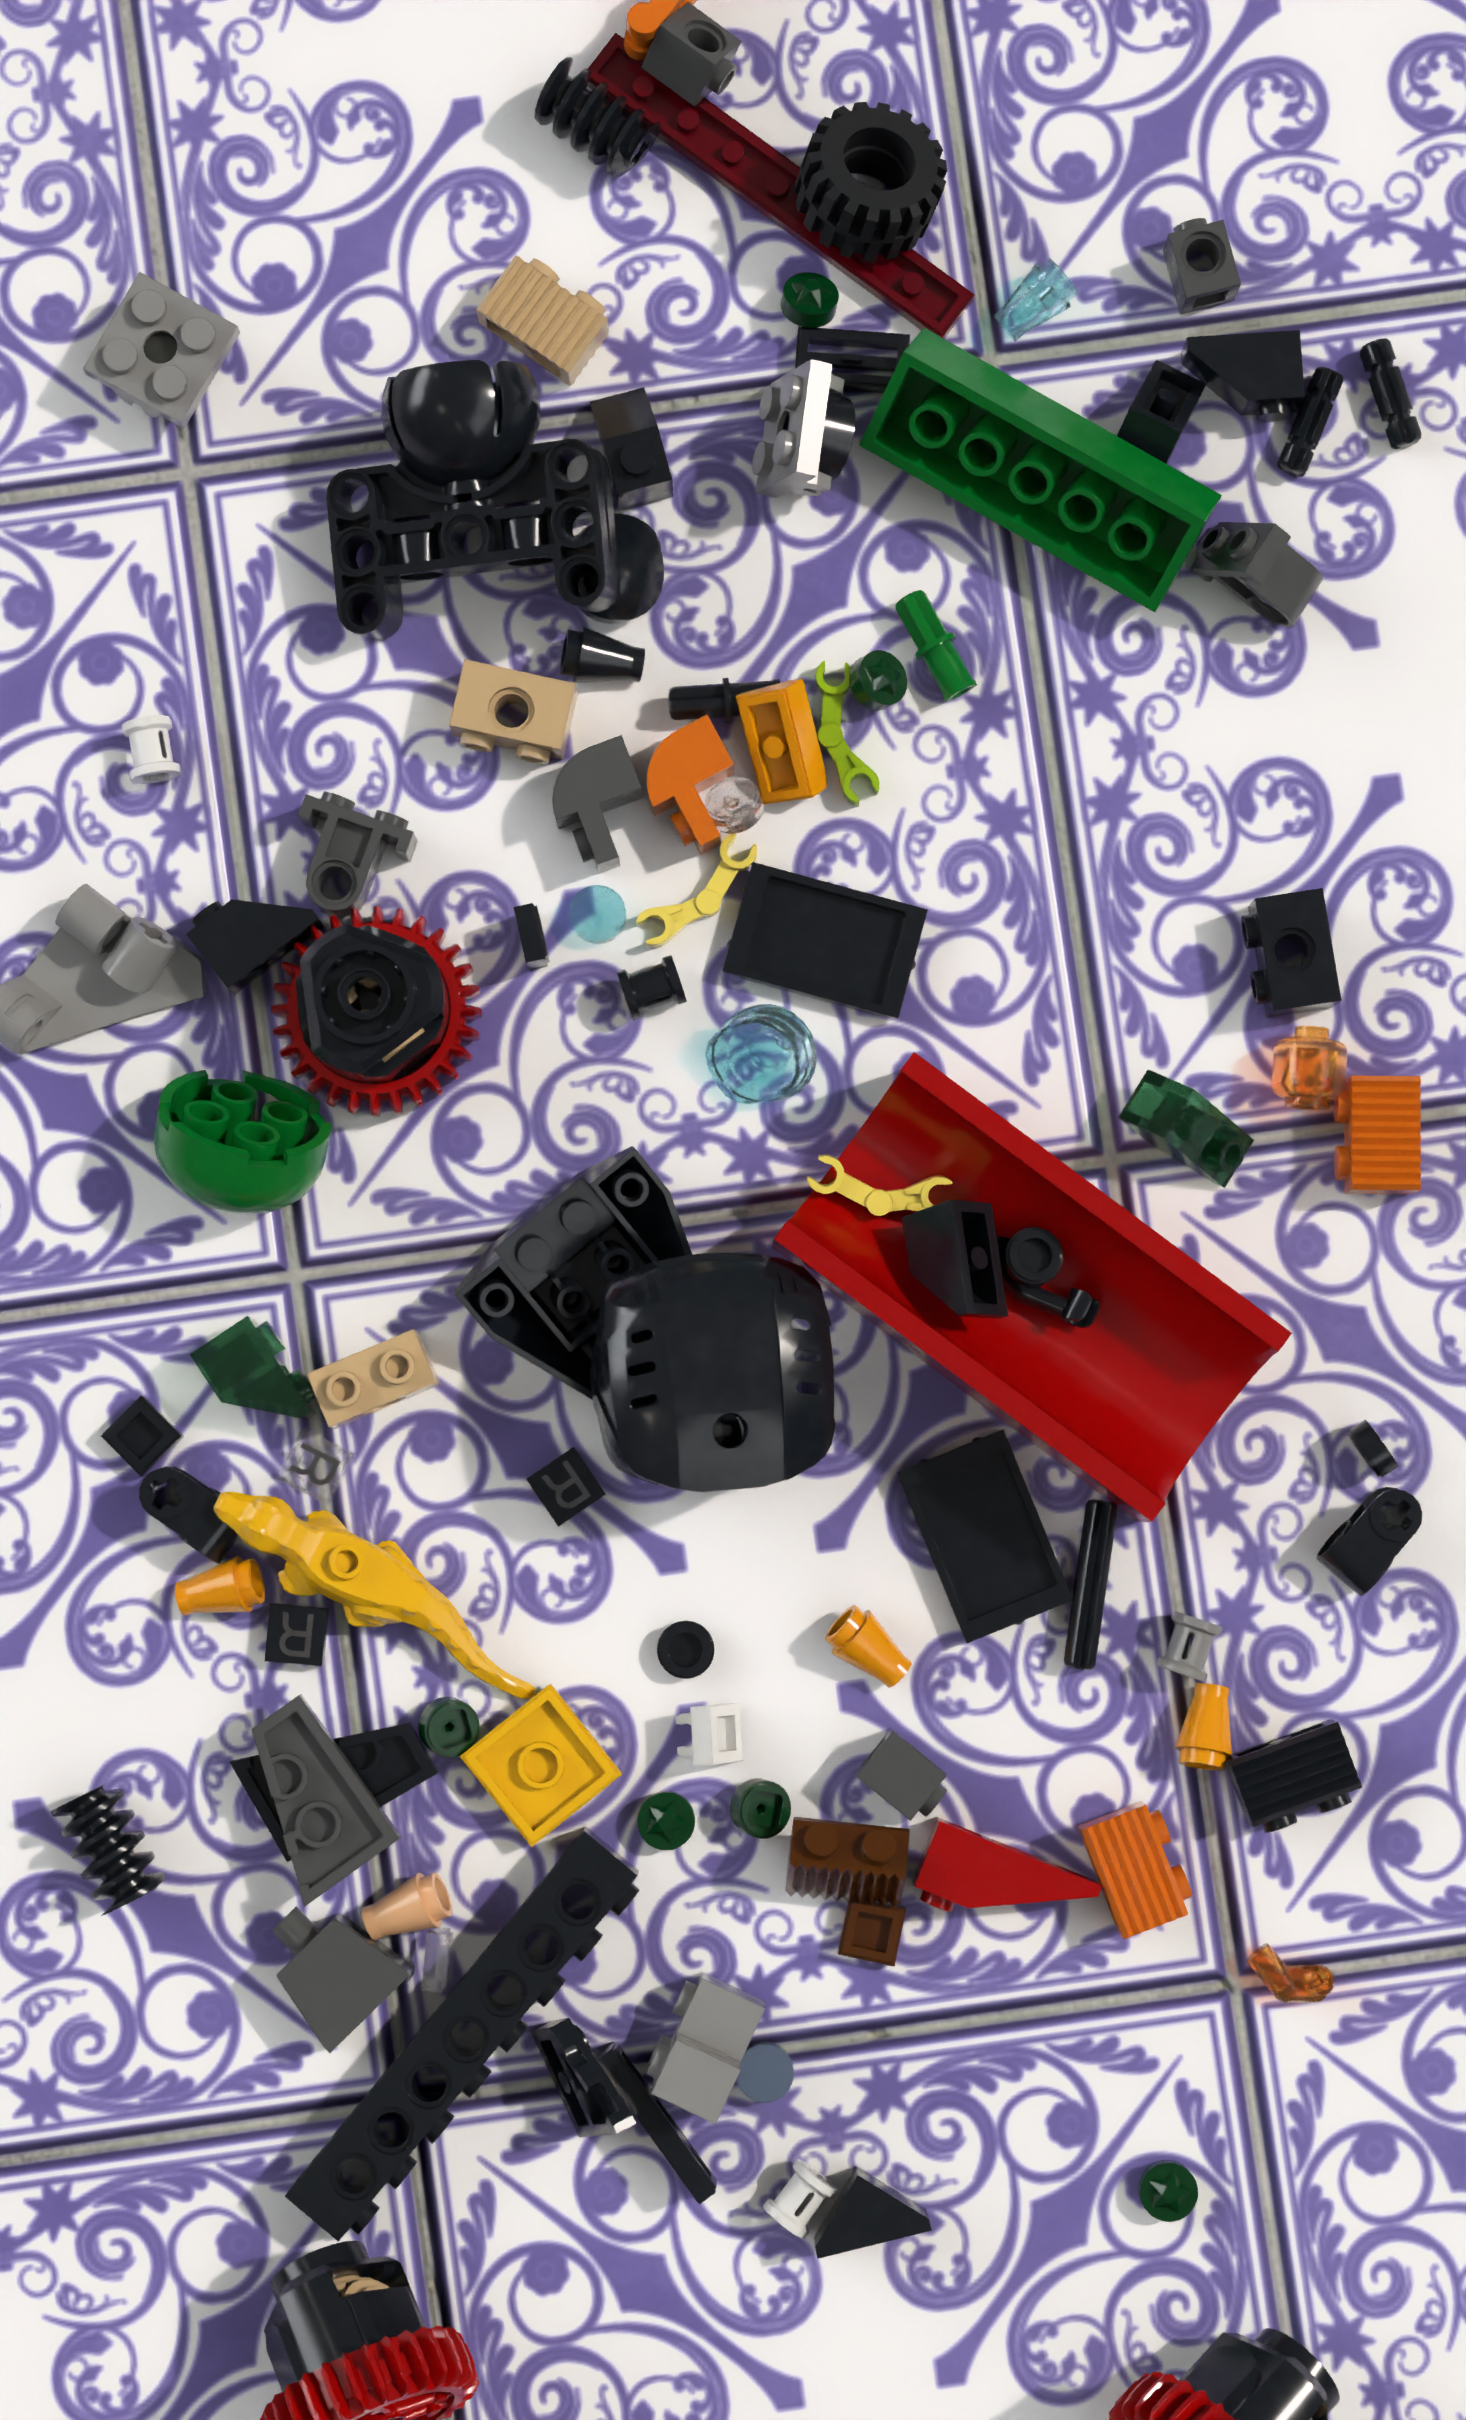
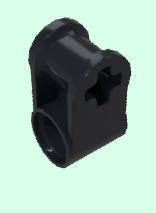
[139,1467,239,1564]
[1316,1487,1423,1596]

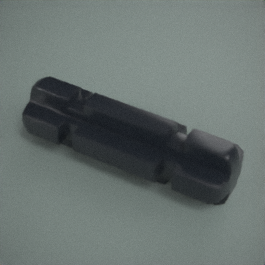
[1360,338,1422,450]
[1277,367,1343,477]

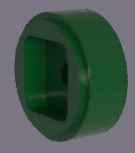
[780,272,839,328]
[849,650,907,711]
[418,1697,480,1757]
[730,1778,791,1839]
[637,1791,695,1850]
[1138,2160,1198,2222]

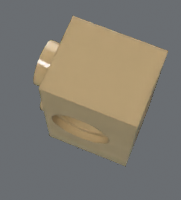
[449,659,578,764]
[307,1329,441,1429]

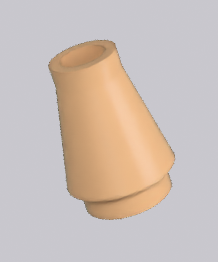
[362,1872,452,1941]

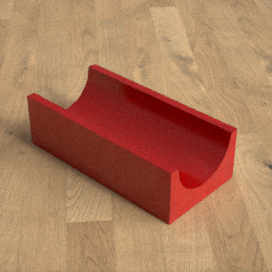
[772,1052,1292,1522]

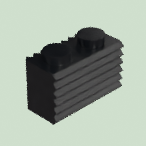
[1225,1719,1362,1833]

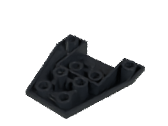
[453,1146,692,1409]

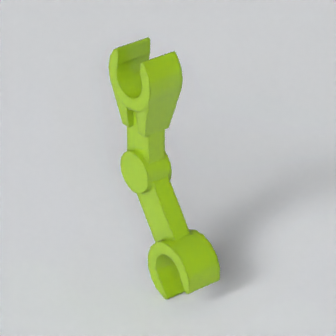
[815,661,880,807]

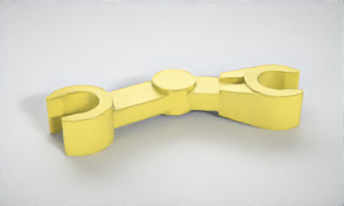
[636,832,757,948]
[807,1154,953,1216]

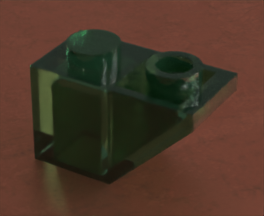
[1118,1069,1254,1188]
[190,1316,317,1420]

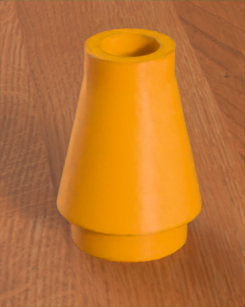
[175,1556,265,1616]
[825,1605,912,1688]
[1175,1683,1232,1771]

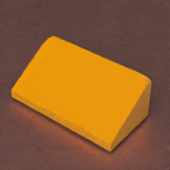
[736,679,828,805]

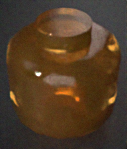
[1271,1026,1348,1110]

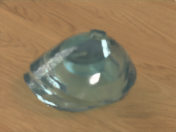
[705,1004,817,1104]

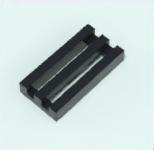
[795,326,910,393]

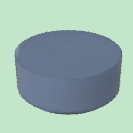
[736,2042,794,2103]

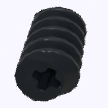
[534,57,661,178]
[50,1784,165,1916]

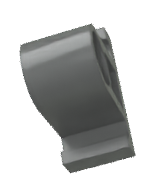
[1190,522,1323,628]
[298,791,418,919]

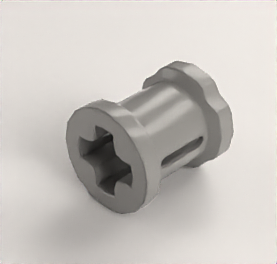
[1156,1611,1223,1682]

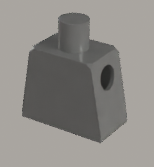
[272,1906,414,2053]

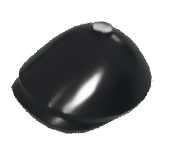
[577,513,664,624]

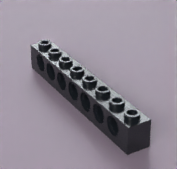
[284,1827,640,2242]

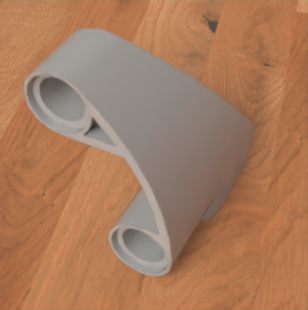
[0,884,206,1055]

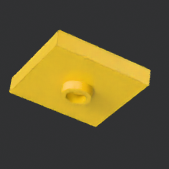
[460,1683,622,1847]

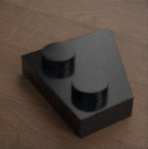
[531,2018,636,2138]

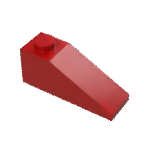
[912,1817,1102,1912]

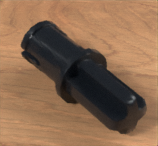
[668,678,780,723]

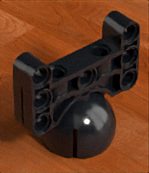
[326,360,620,640]

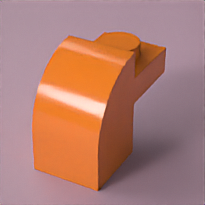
[647,715,734,855]

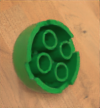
[154,1070,332,1215]

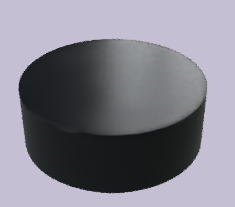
[1003,1227,1063,1288]
[1348,1419,1399,1478]
[657,1620,715,1679]

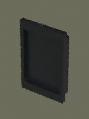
[722,862,928,1020]
[897,1429,1073,1643]

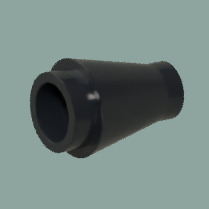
[560,626,645,682]

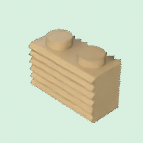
[476,255,609,386]

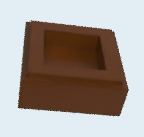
[837,1898,906,1966]

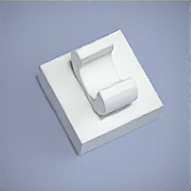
[675,1703,743,1766]

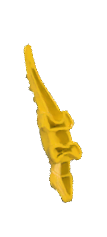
[213,1492,537,1699]

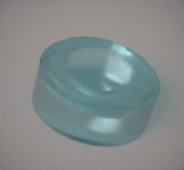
[569,885,626,944]

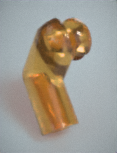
[1246,1943,1335,2003]

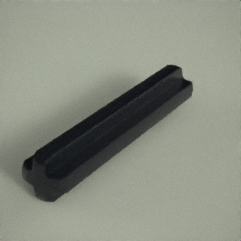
[1063,1499,1118,1670]

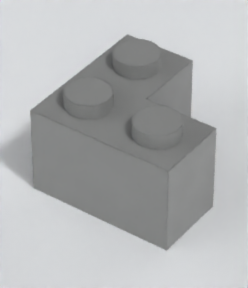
[646,1972,765,2124]

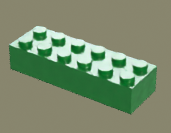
[859,328,1222,612]

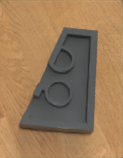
[251,1694,402,1907]

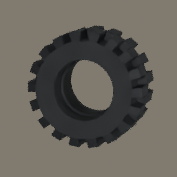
[794,102,947,261]

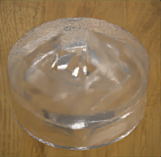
[704,777,764,834]

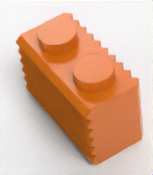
[1334,1075,1421,1195]
[1077,1801,1193,1939]

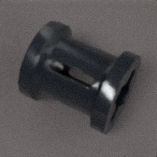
[617,955,687,1021]

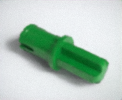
[895,590,977,702]

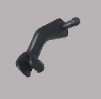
[997,1236,1100,1328]

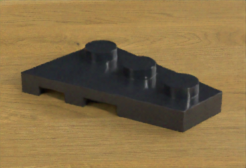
[230,1722,439,1862]

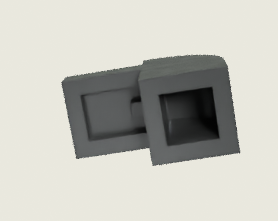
[552,735,643,874]

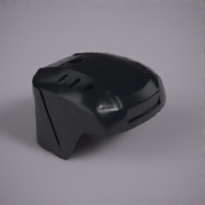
[590,1252,836,1492]

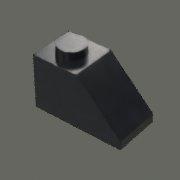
[1180,330,1305,422]
[1117,360,1207,464]
[590,387,673,511]
[186,899,325,995]
[902,1199,1008,1319]

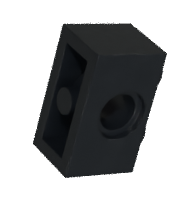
[1241,888,1342,1018]

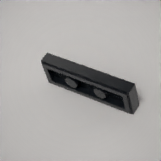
[596,2041,717,2205]

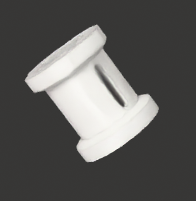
[122,715,181,784]
[763,2159,839,2239]

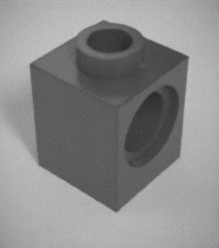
[641,2,742,106]
[1163,218,1241,315]
[855,1728,947,1821]

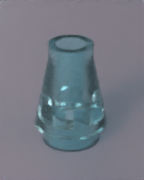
[993,258,1079,341]

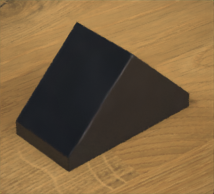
[814,2166,932,2259]

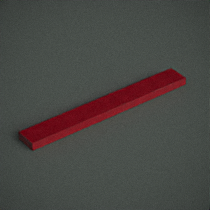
[587,33,975,339]

